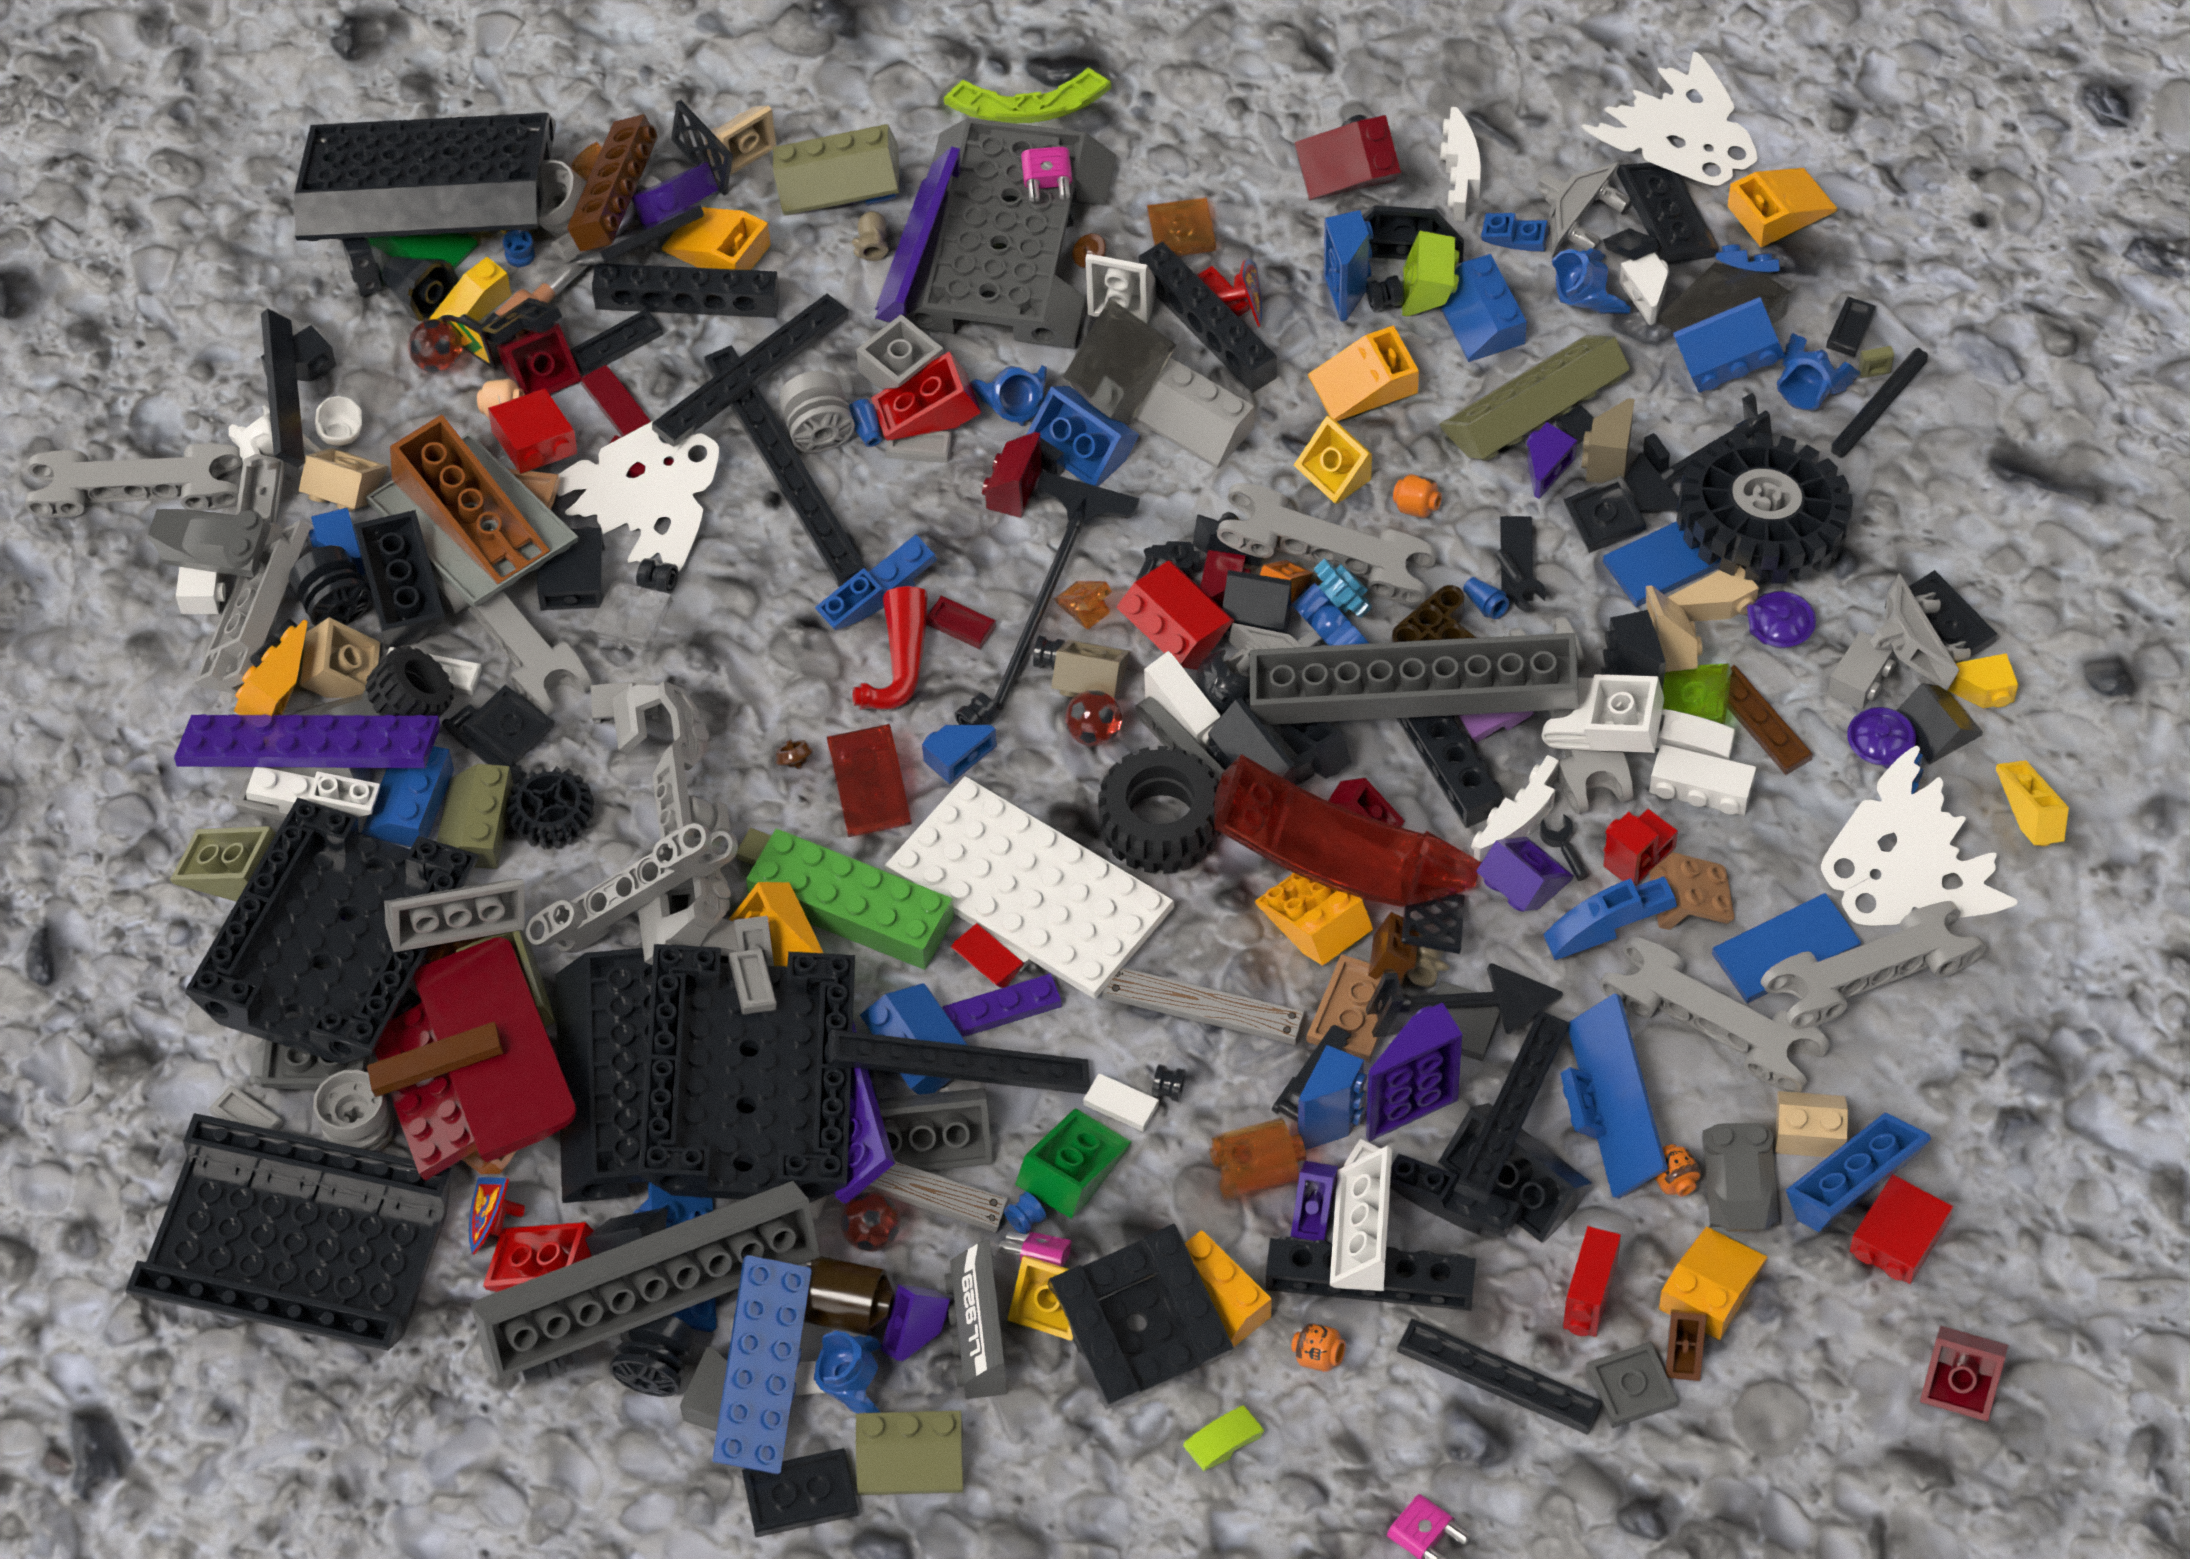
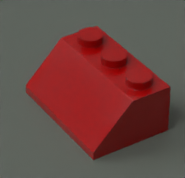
[1116,560,1234,670]

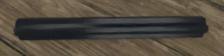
[1831,348,1928,458]

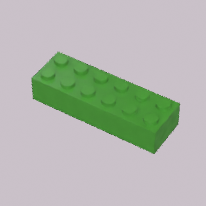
[746,828,954,970]

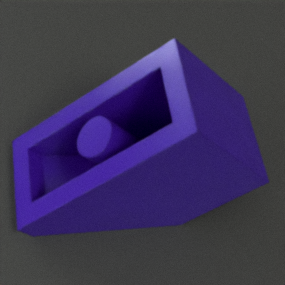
[1526,422,1577,499]
[1290,1161,1339,1241]
[881,1284,950,1361]

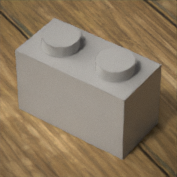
[1828,630,1896,710]

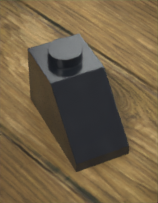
[260,325,336,382]

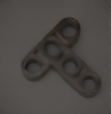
[1391,585,1476,642]

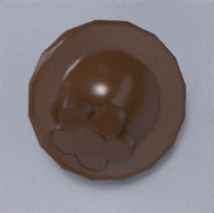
[1072,233,1107,268]
[775,739,814,769]

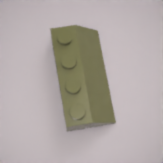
[773,124,899,216]

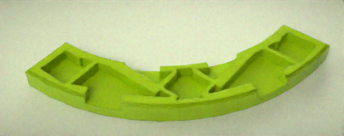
[944,67,1111,124]

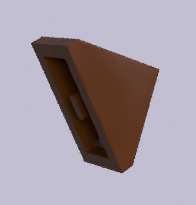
[1665,1310,1706,1381]

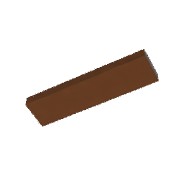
[1708,665,1813,775]
[367,1021,503,1097]

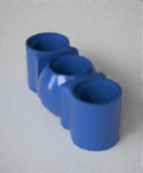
[1291,583,1370,646]

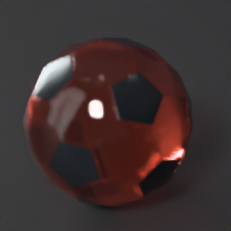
[408,319,463,374]
[1065,690,1122,747]
[840,1192,901,1252]

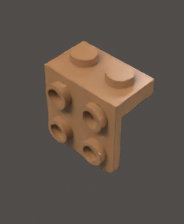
[1649,852,1734,930]

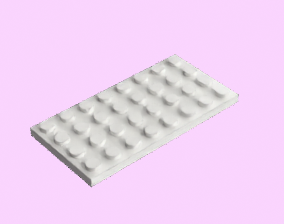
[885,776,1174,999]

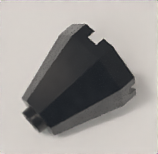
[382,256,459,321]

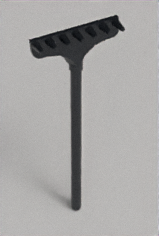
[993,471,1140,710]

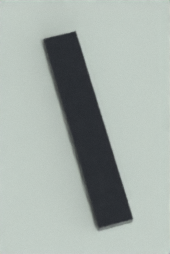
[261,308,305,468]
[1397,1319,1602,1435]

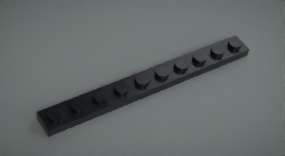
[704,345,866,587]

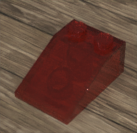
[826,724,912,838]

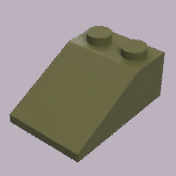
[170,826,276,902]

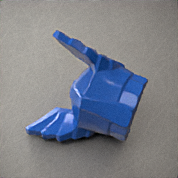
[1552,248,1631,314]
[1776,333,1861,411]
[971,365,1047,426]
[813,1331,882,1413]

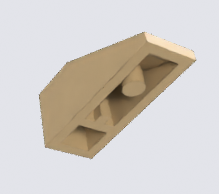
[1668,565,1759,622]

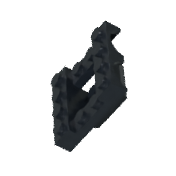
[1047,1223,1234,1410]

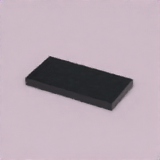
[1616,162,1719,262]
[575,205,704,266]

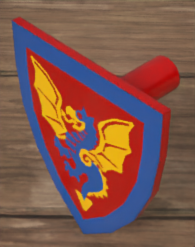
[1216,259,1262,327]
[469,1177,525,1255]

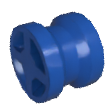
[502,230,535,267]
[1004,1192,1046,1235]

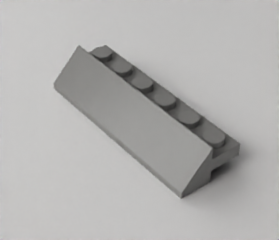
[194,520,311,694]

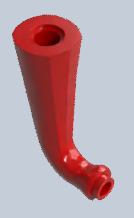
[852,586,928,710]

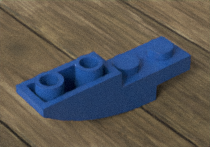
[815,534,937,631]
[1543,876,1677,961]

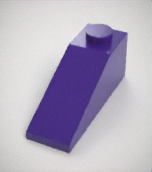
[632,162,719,224]

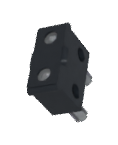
[341,237,382,297]

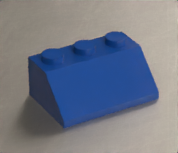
[1323,210,1373,322]
[1439,254,1527,362]
[1673,297,1785,393]
[1026,386,1139,487]
[361,746,454,847]
[860,983,968,1095]
[1298,1045,1367,1151]

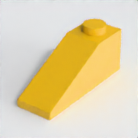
[422,257,512,342]
[1996,760,2069,846]

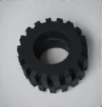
[365,646,454,717]

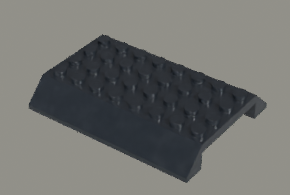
[125,1113,452,1351]

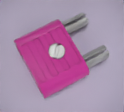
[1021,147,1072,202]
[998,1231,1072,1267]
[1387,1494,1471,1559]

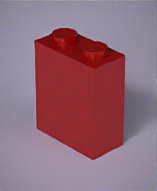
[488,388,577,474]
[1850,1174,1953,1285]
[1563,1226,1621,1337]

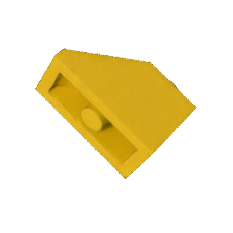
[1948,653,2018,708]

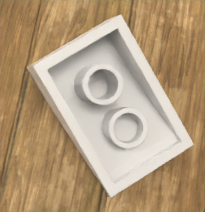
[1086,254,1156,326]

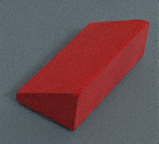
[950,923,1025,988]

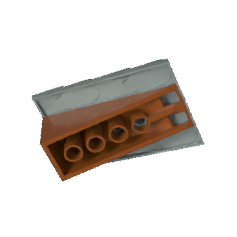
[366,414,578,607]

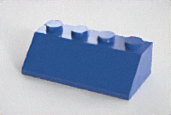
[1785,1112,1931,1232]

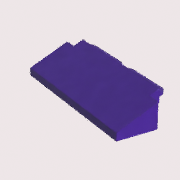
[875,146,961,322]

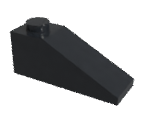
[1271,722,1352,779]

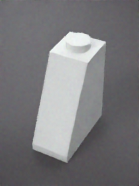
[1144,651,1221,748]

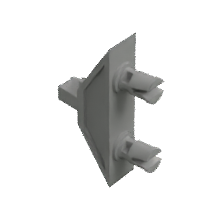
[1535,162,1631,258]
[1870,572,1971,691]
[1225,623,1321,675]

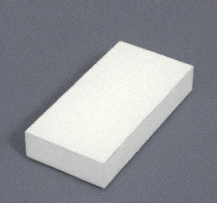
[1083,1073,1159,1132]

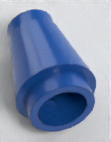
[849,399,882,447]
[1463,577,1509,619]

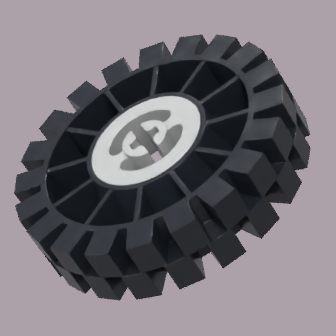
[1676,432,1853,584]

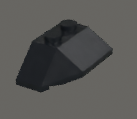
[1362,205,1464,263]

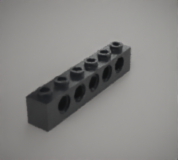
[1138,241,1277,394]
[591,263,780,318]
[1396,715,1504,828]
[1265,1237,1476,1311]

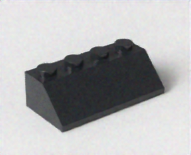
[354,510,445,650]
[1438,1103,1592,1243]

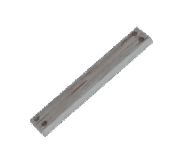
[1102,968,1304,1045]
[865,1162,1007,1233]

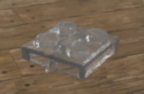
[589,580,673,651]

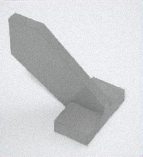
[674,916,774,966]

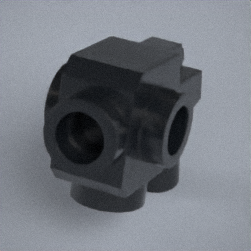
[1136,541,1200,580]

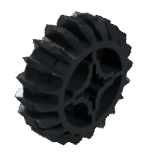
[506,765,595,850]

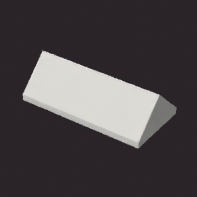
[1330,1146,1392,1291]

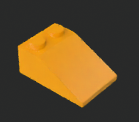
[1659,1226,1768,1340]

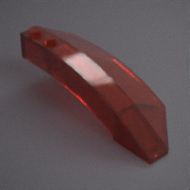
[1214,754,1482,907]

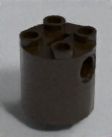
[803,1256,894,1337]

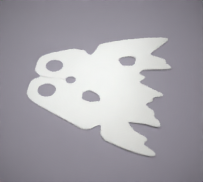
[1582,52,1758,186]
[557,421,719,572]
[1821,746,2018,926]

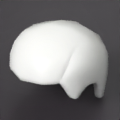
[315,396,362,446]

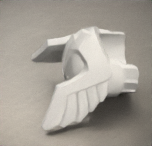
[229,405,322,459]

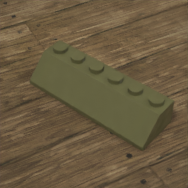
[1439,335,1630,461]

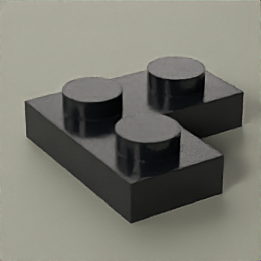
[482,298,563,345]

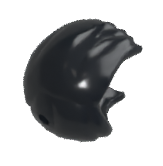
[1196,649,1250,713]

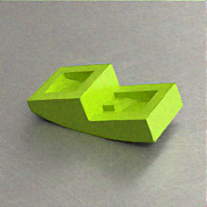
[1183,1405,1264,1471]

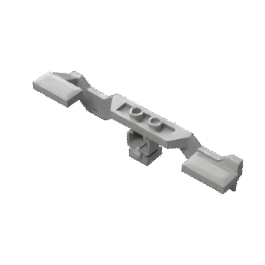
[612,680,731,965]

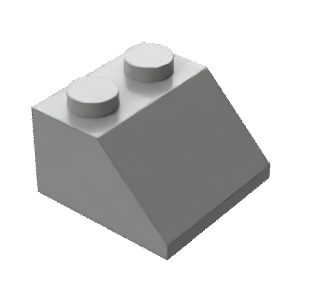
[856,314,944,389]

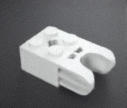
[1541,674,1664,753]

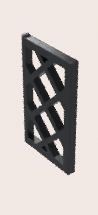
[671,100,733,196]
[1401,884,1465,954]

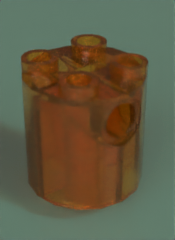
[1209,1117,1307,1200]

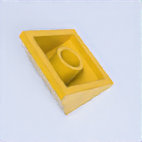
[1294,416,1372,504]
[1007,1255,1073,1341]

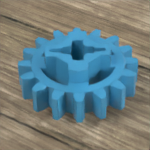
[1314,558,1373,618]

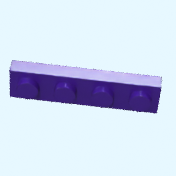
[942,973,1062,1037]

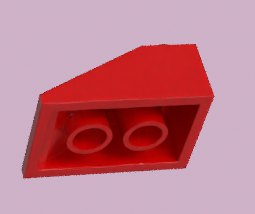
[871,351,982,441]
[483,1222,594,1292]

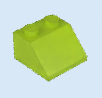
[1402,231,1459,317]

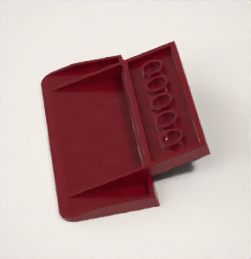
[374,937,577,1181]

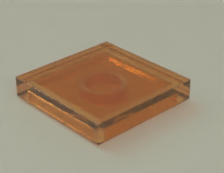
[1147,197,1216,256]

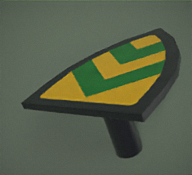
[438,312,499,369]

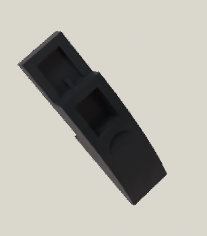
[1390,1153,1522,1238]

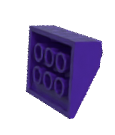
[1366,1003,1463,1142]

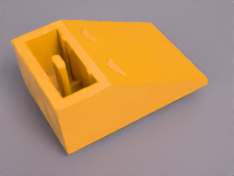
[1727,168,1838,248]
[662,207,771,270]
[1308,325,1419,421]
[234,619,308,717]
[1255,865,1373,966]
[728,882,823,967]

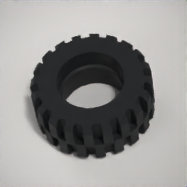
[1098,746,1223,874]

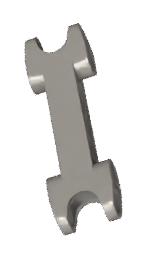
[25,443,242,518]
[1217,483,1437,605]
[431,567,592,716]
[1509,617,1633,814]
[526,823,738,953]
[1761,901,1986,1029]
[1599,937,1830,1092]

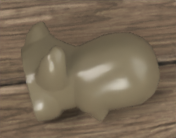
[852,211,889,261]
[1404,934,1450,988]

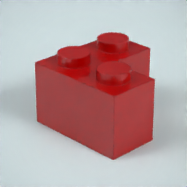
[1603,809,1678,886]

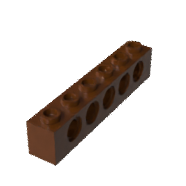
[567,114,658,252]

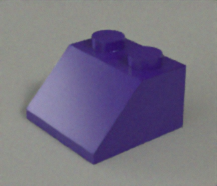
[1476,837,1574,912]

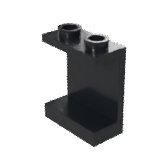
[537,527,605,611]

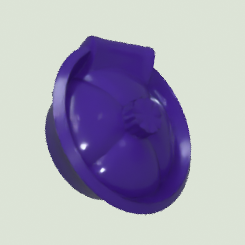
[1747,591,1816,648]
[1847,707,1916,768]

